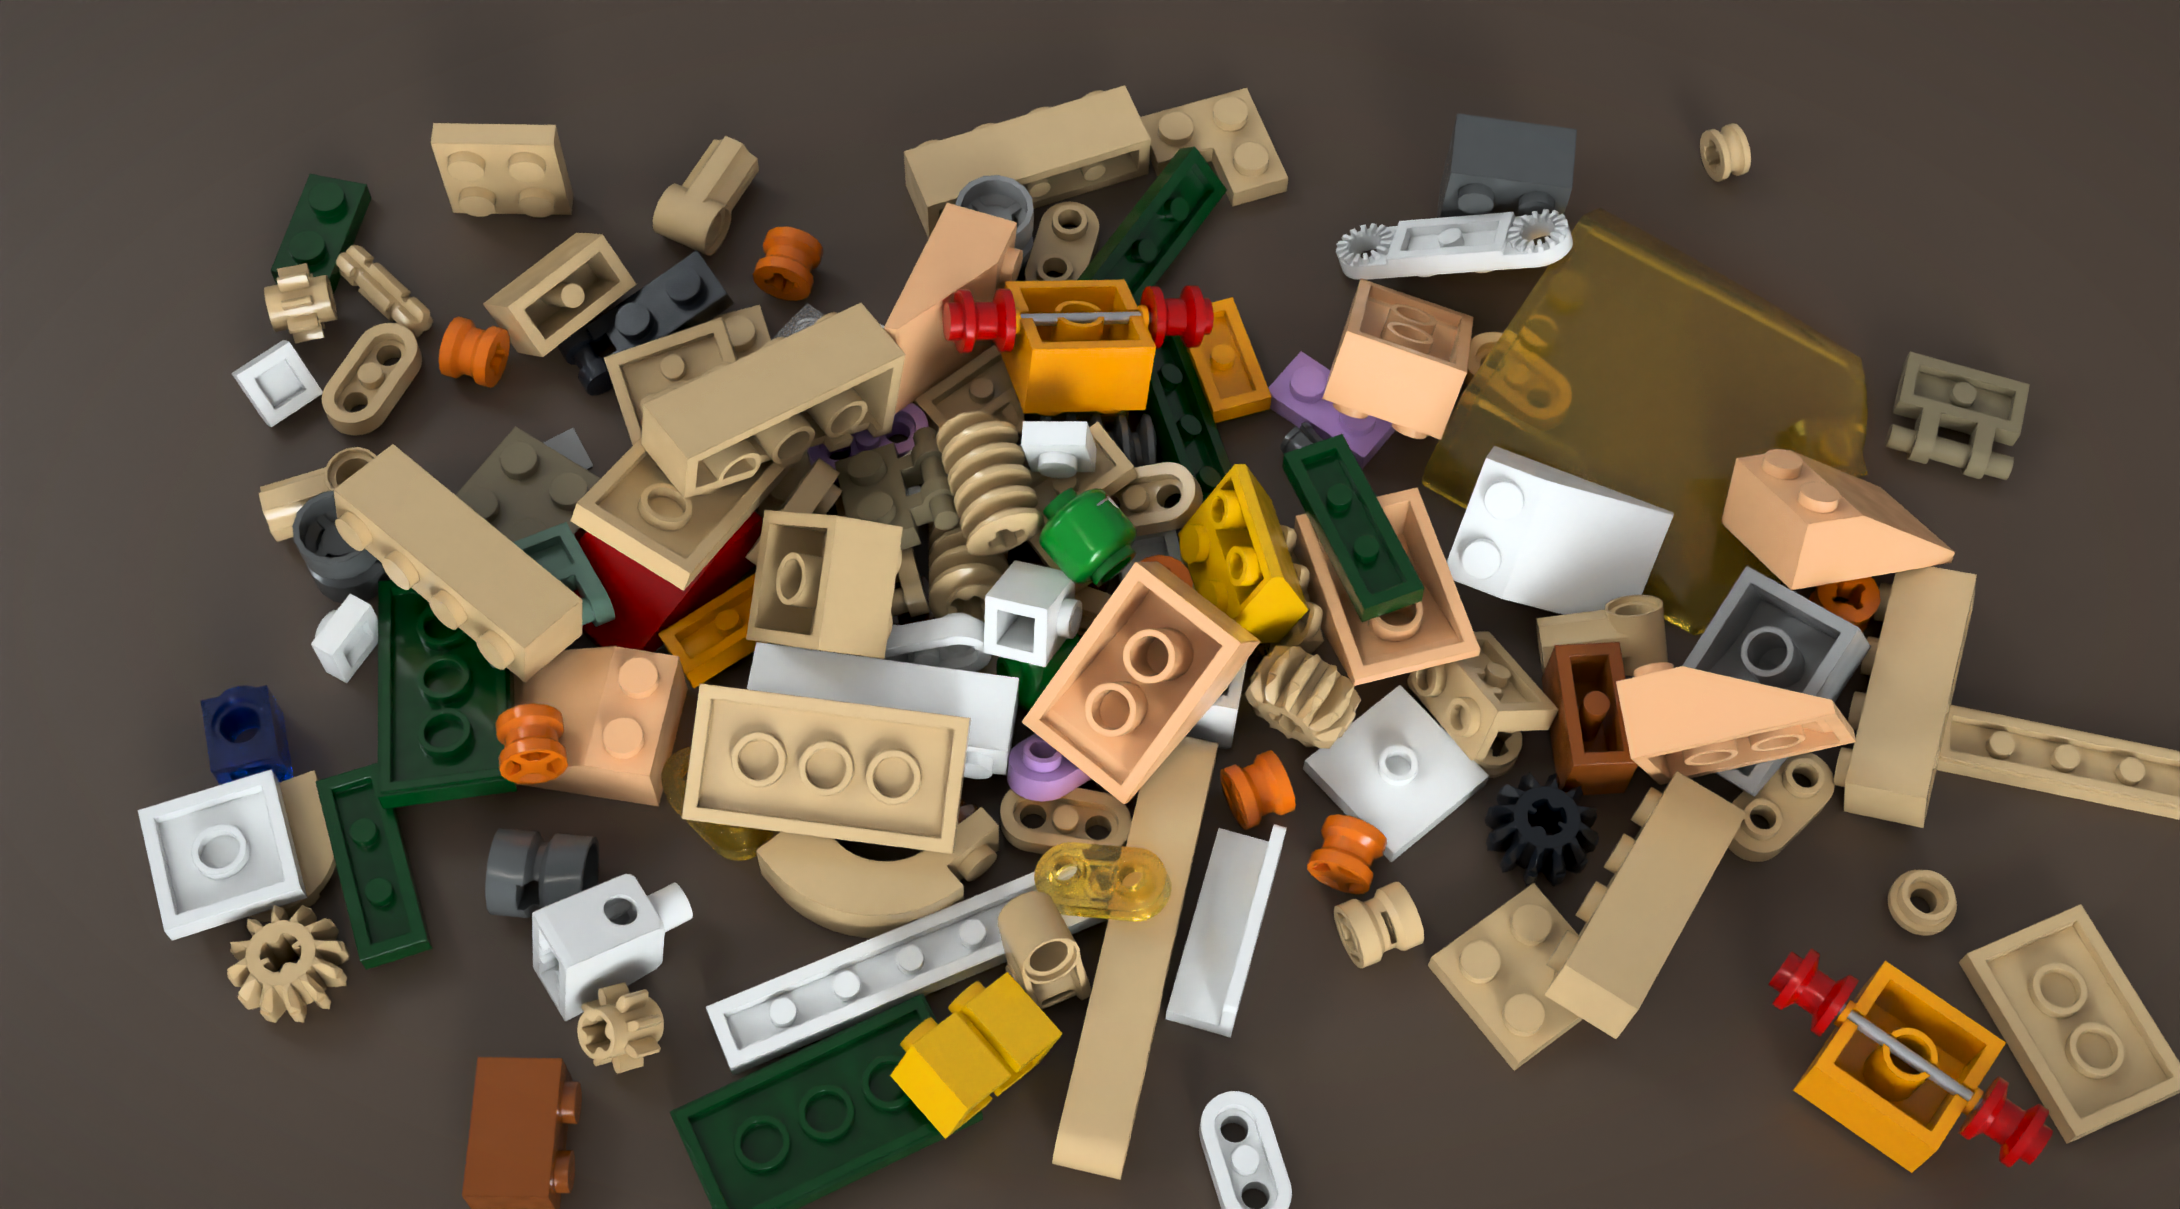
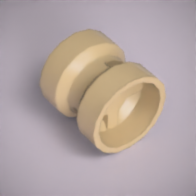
[1334,882,1424,968]

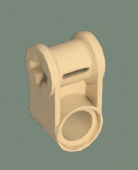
[997,891,1091,1010]

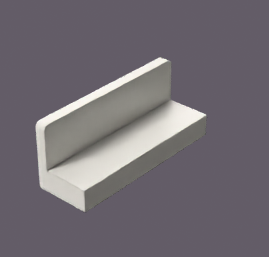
[1165,824,1287,1038]

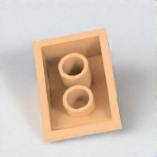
[884,203,1023,414]
[1322,278,1474,440]
[1721,449,1955,590]
[1294,487,1480,686]
[1022,562,1260,804]
[514,646,688,807]
[1616,662,1856,785]

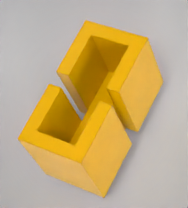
[890,972,1063,1139]

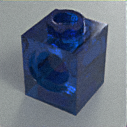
[201,685,293,785]

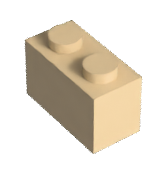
[483,233,637,357]

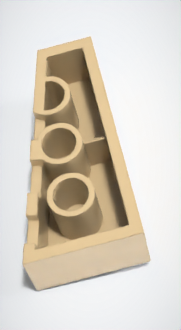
[641,303,906,499]

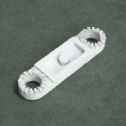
[1336,209,1573,280]

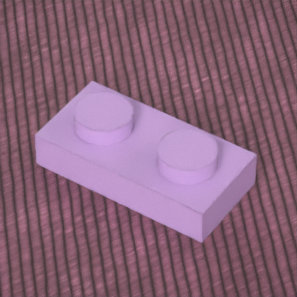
[1268,351,1395,469]

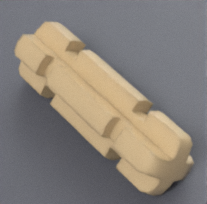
[336,245,433,338]

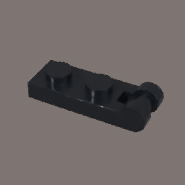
[558,250,734,396]

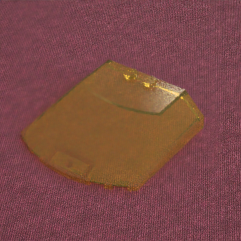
[1422,208,1868,636]

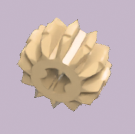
[1245,645,1361,749]
[227,904,350,1023]

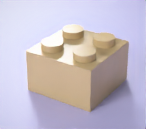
[746,510,903,659]

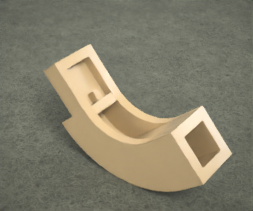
[756,806,999,938]

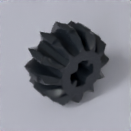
[1485,772,1599,887]

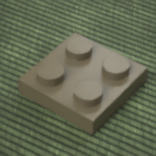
[456,426,601,542]

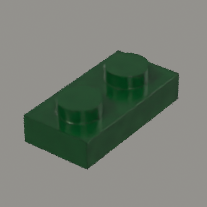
[270,174,371,294]

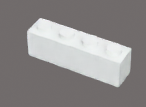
[747,642,1019,779]

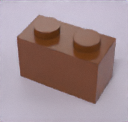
[1542,642,1638,795]
[462,1057,582,1209]

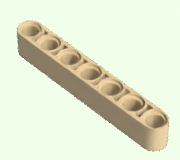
[1052,736,1219,1180]

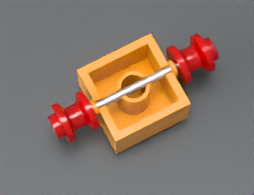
[943,279,1214,416]
[1768,948,2054,1173]

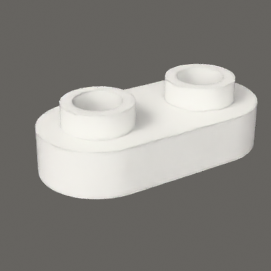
[862,613,991,672]
[1199,1091,1292,1209]

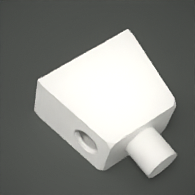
[532,874,693,1022]

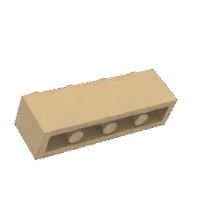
[904,85,1151,239]
[333,444,582,683]
[1834,566,1977,828]
[1545,771,1747,1039]

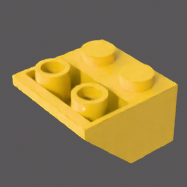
[1178,464,1308,643]

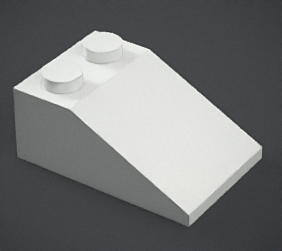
[1447,446,1674,615]

